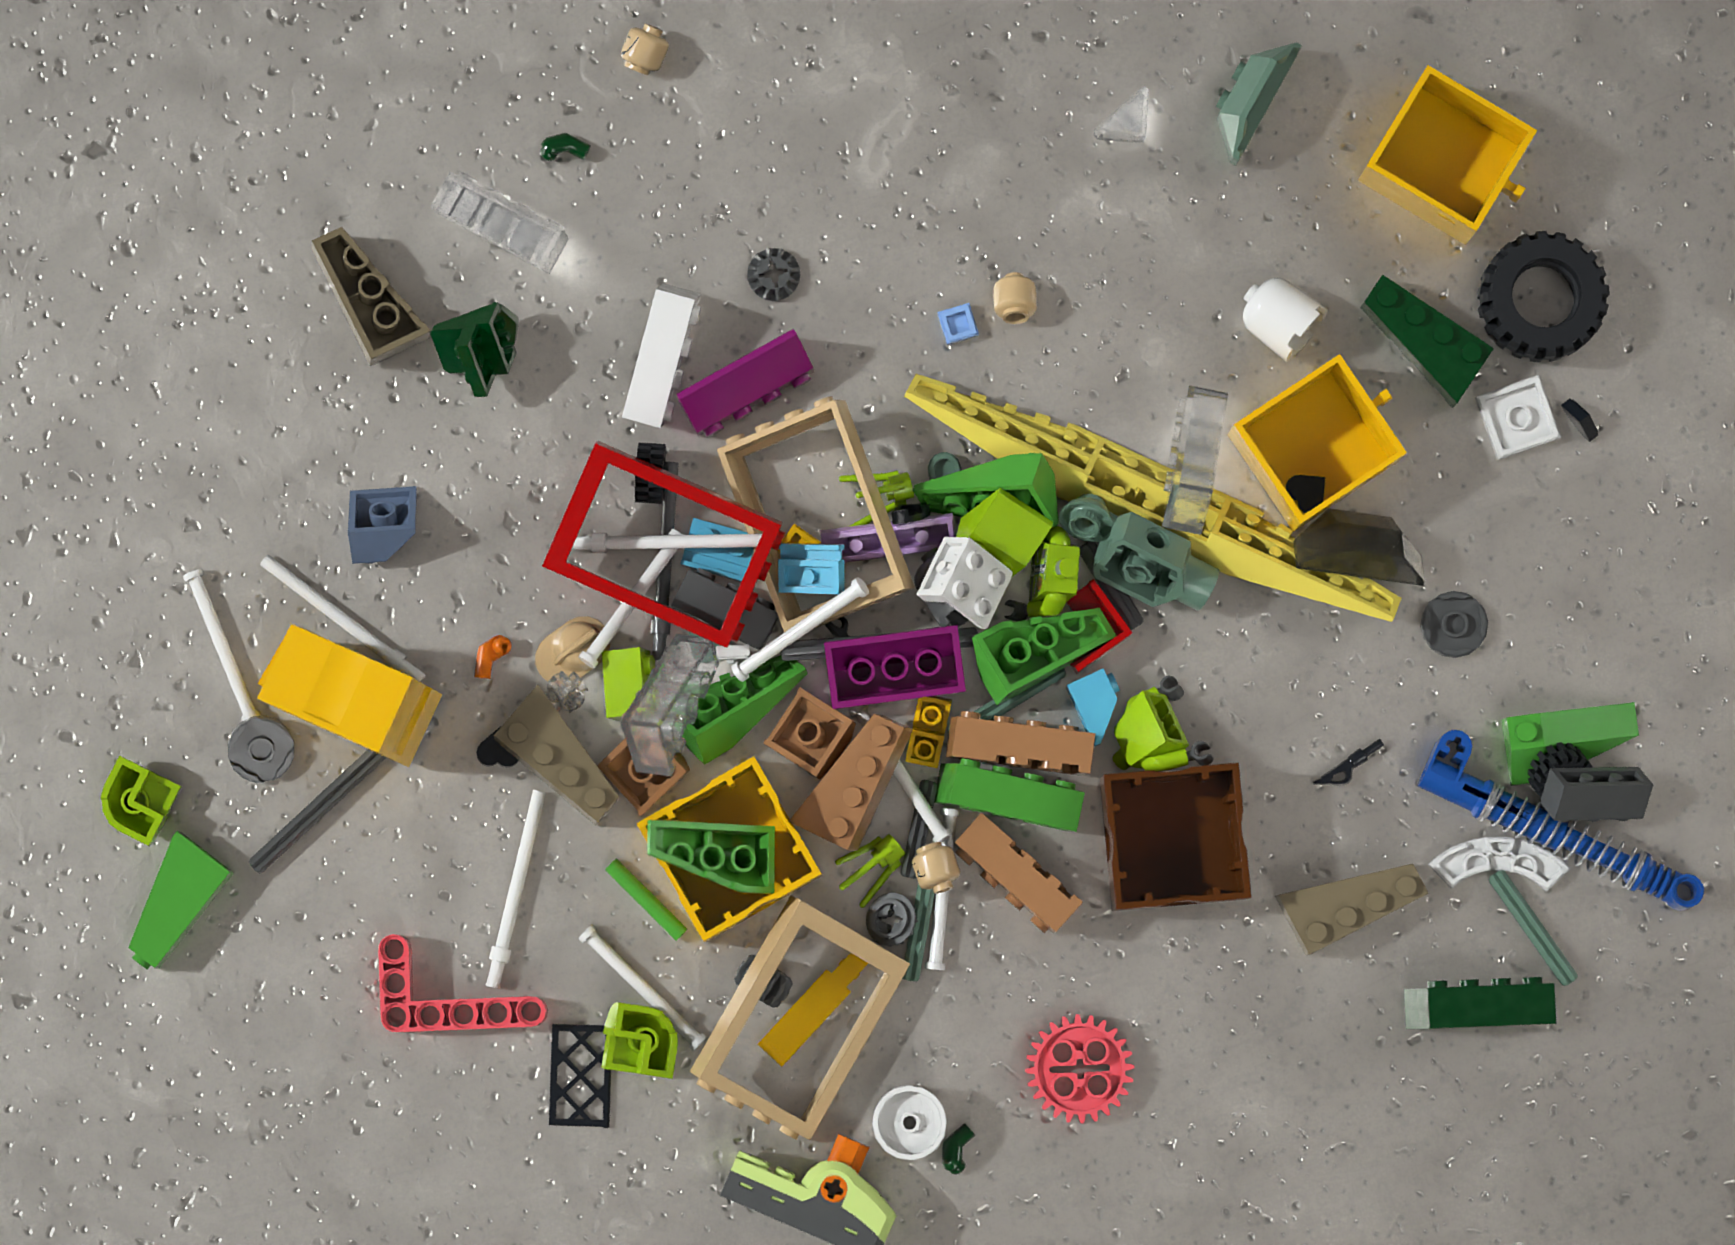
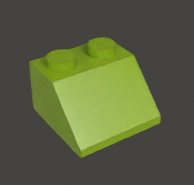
[956,488,1053,578]

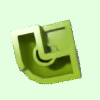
[100,756,182,846]
[601,1002,678,1079]

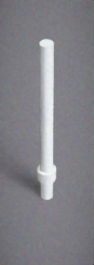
[572,533,762,553]
[260,555,426,682]
[486,790,546,989]

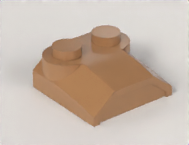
[763,687,856,780]
[597,721,690,816]

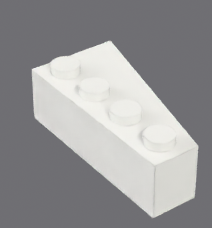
[622,283,701,428]

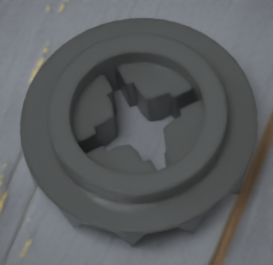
[747,248,800,301]
[866,893,918,947]

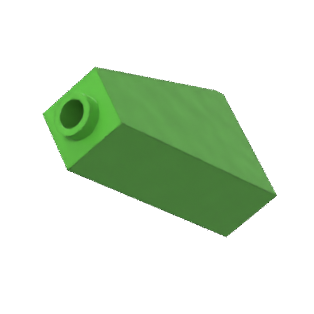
[128,831,234,970]

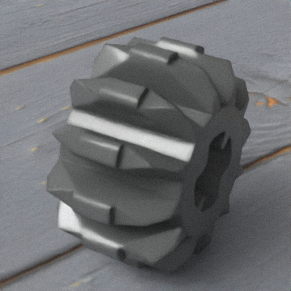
[734,955,793,1007]

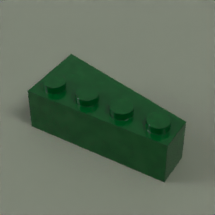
[1360,275,1494,408]
[1404,977,1556,1029]

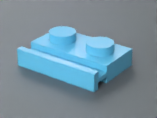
[680,518,754,582]
[778,543,845,594]

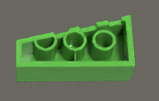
[934,758,1085,832]

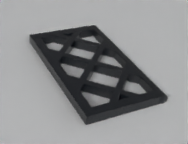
[549,1024,611,1128]

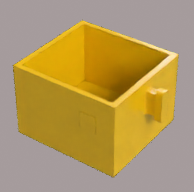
[1358,65,1537,245]
[1227,354,1407,532]

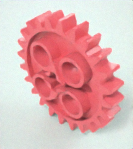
[1025,1014,1135,1124]

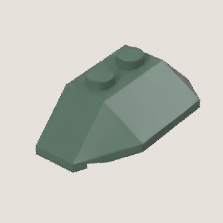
[1216,42,1302,166]

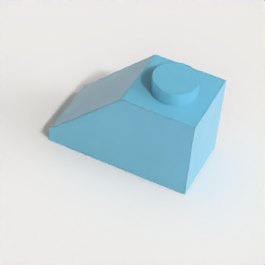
[1066,668,1120,747]

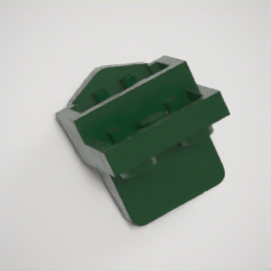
[430,302,519,397]

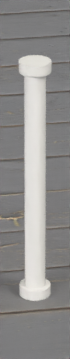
[578,529,683,669]
[183,569,262,721]
[731,577,869,682]
[848,705,953,843]
[925,808,961,970]
[578,924,707,1051]

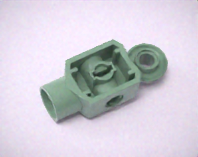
[1059,494,1219,611]

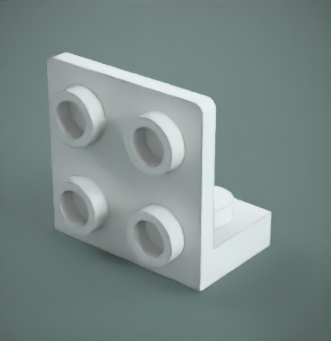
[916,537,1013,629]

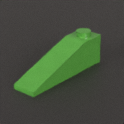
[913,453,1059,527]
[972,608,1117,705]
[661,655,808,765]
[1501,702,1639,786]
[647,820,775,894]

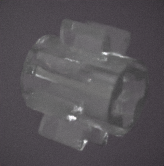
[544,671,588,713]

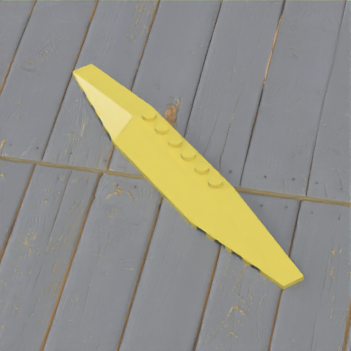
[904,374,1401,622]

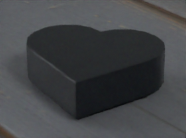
[1286,475,1325,513]
[476,726,519,768]

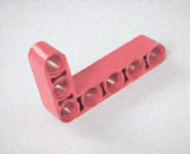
[378,934,548,1032]

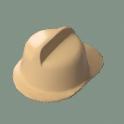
[535,616,610,685]

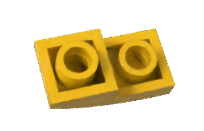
[905,696,952,768]

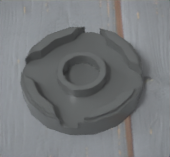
[1420,591,1488,658]
[228,716,294,783]

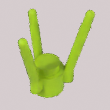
[839,471,914,527]
[835,834,905,908]

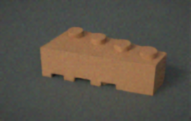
[954,812,1083,934]

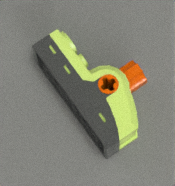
[720,1134,896,1245]

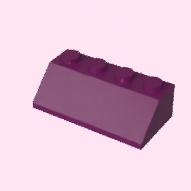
[676,329,814,437]
[824,625,966,709]

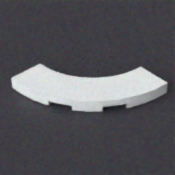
[1428,837,1571,891]

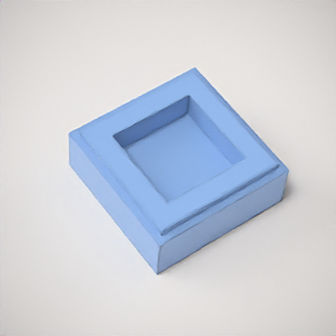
[937,303,979,345]

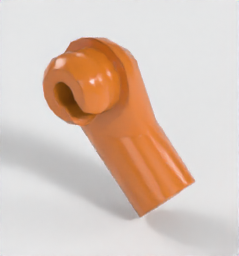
[474,635,512,679]

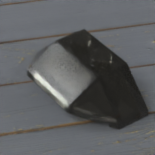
[1293,508,1425,586]

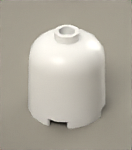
[1243,278,1328,362]

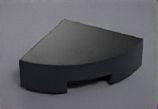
[1561,398,1598,442]
[891,503,931,524]

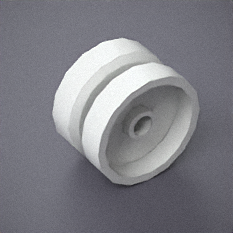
[872,1085,947,1160]

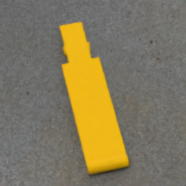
[757,953,868,1067]

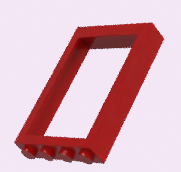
[542,441,786,648]

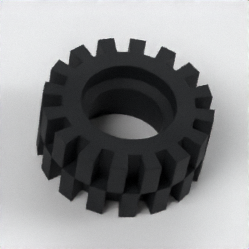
[635,442,666,504]
[1528,742,1593,798]

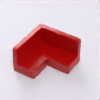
[1066,579,1133,675]

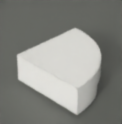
[715,644,750,664]

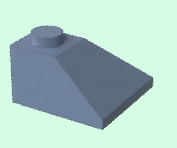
[348,486,417,564]

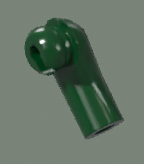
[540,133,591,161]
[942,1123,976,1175]

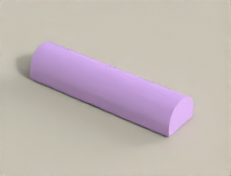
[820,513,956,563]

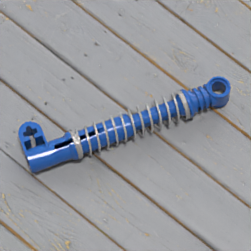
[1417,730,1704,911]

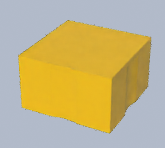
[257,624,442,767]
[636,756,822,942]

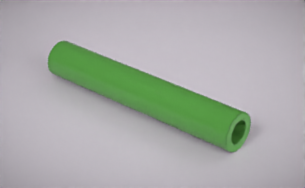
[605,858,688,941]

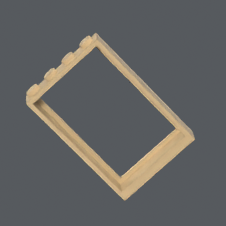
[717,396,915,632]
[690,895,910,1140]

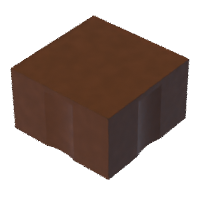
[1099,763,1251,911]

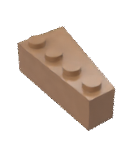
[946,711,1095,775]
[789,713,913,851]

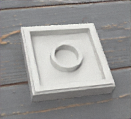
[1475,375,1561,460]

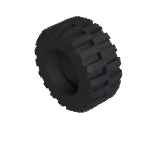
[1477,231,1610,363]

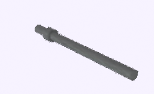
[650,462,679,662]

